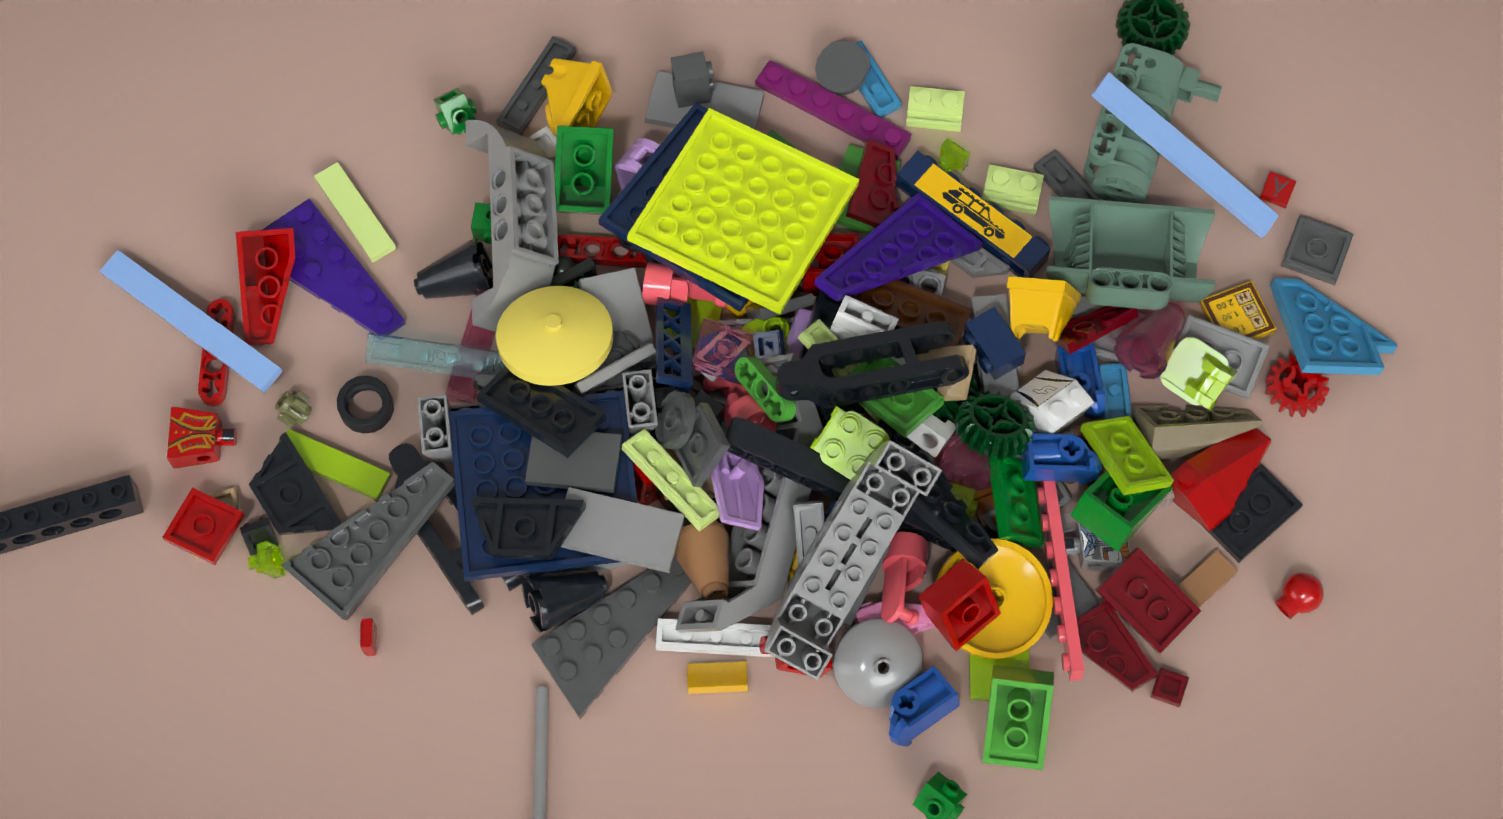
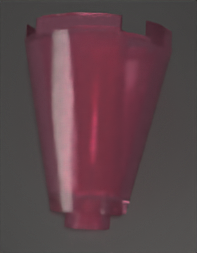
[1114,302,1186,379]

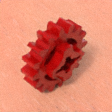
[1265,355,1330,417]

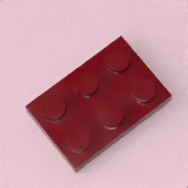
[1095,548,1201,654]

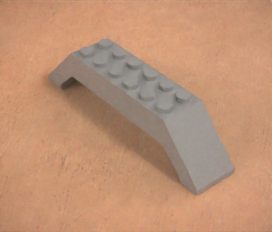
[675,353,823,633]

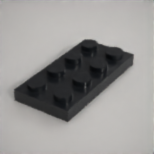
[477,366,606,458]

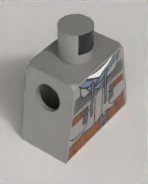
[1064,522,1130,572]

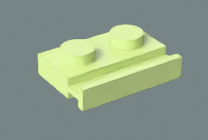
[906,86,965,132]
[982,164,1044,215]

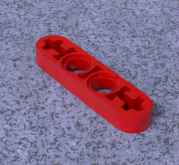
[557,234,647,268]
[198,299,235,407]

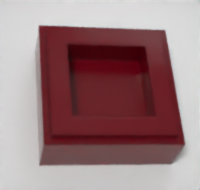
[1150,667,1189,707]

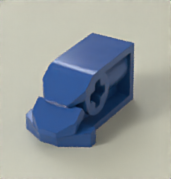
[1054,343,1105,419]
[1021,433,1102,485]
[889,666,959,747]

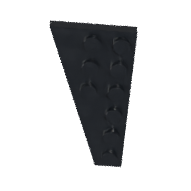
[876,420,999,570]

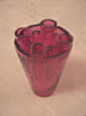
[937,430,992,496]

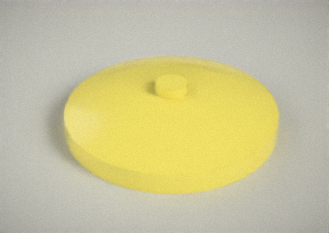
[496,286,613,386]

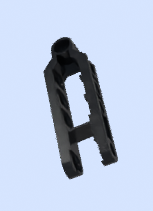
[775,321,969,409]
[389,443,522,615]

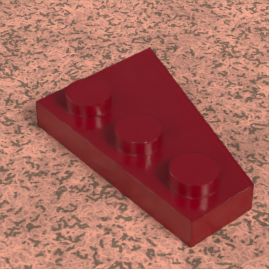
[845,139,899,228]
[1055,306,1139,354]
[1077,601,1158,692]

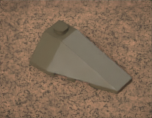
[1131,404,1262,462]

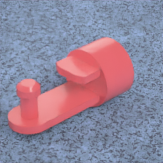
[642,262,728,307]
[703,375,777,432]
[881,532,928,626]

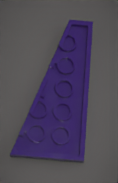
[814,192,983,302]
[262,199,406,340]

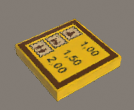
[1199,281,1277,340]

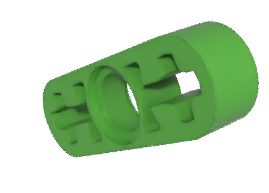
[735,357,796,422]

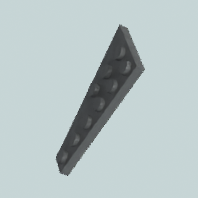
[281,462,455,621]
[531,557,692,719]

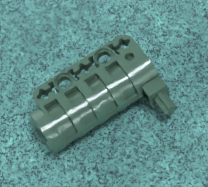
[1083,43,1222,204]

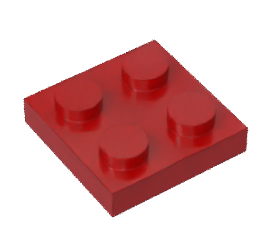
[162,487,245,565]

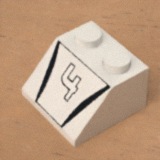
[1011,370,1094,434]

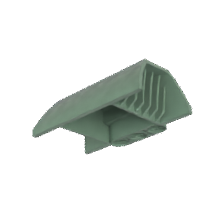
[1046,196,1215,310]

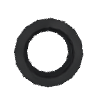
[337,375,394,434]

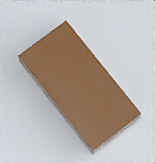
[1177,550,1238,608]

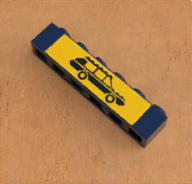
[896,151,1051,278]

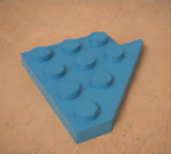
[1270,278,1397,375]

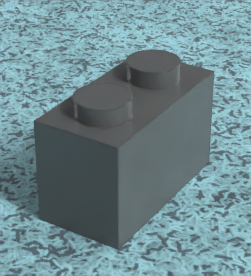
[671,51,714,108]

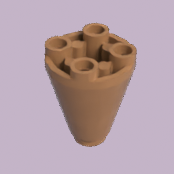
[674,519,729,600]

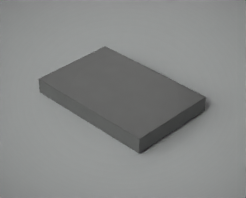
[525,432,622,493]

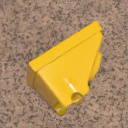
[541,58,613,136]
[1007,276,1081,342]

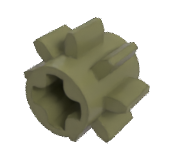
[275,390,312,426]

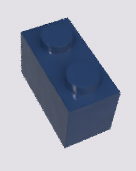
[962,307,1026,380]

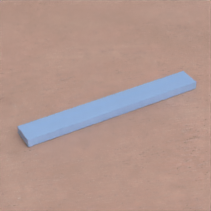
[1091,72,1279,238]
[100,250,283,393]

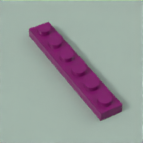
[755,60,912,160]

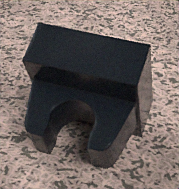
[240,517,279,556]

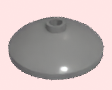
[833,618,922,708]

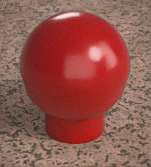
[1274,572,1324,619]

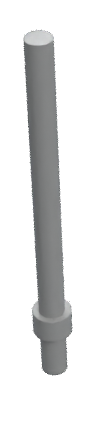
[533,686,548,819]

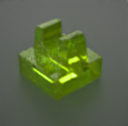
[939,138,970,173]
[247,541,285,579]

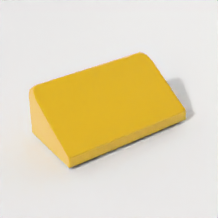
[687,661,748,694]

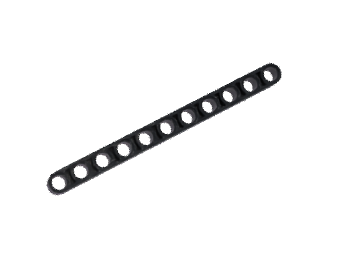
[725,417,1023,553]

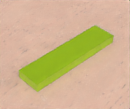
[286,428,392,501]

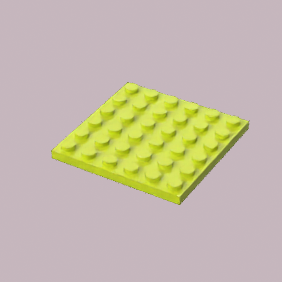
[627,108,859,315]

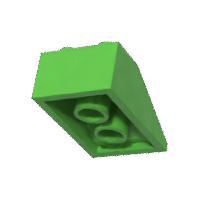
[982,665,1054,770]

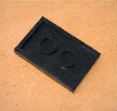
[1200,464,1303,563]

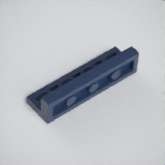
[656,297,693,393]

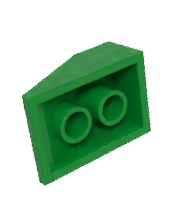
[555,126,614,215]
[1070,471,1173,552]

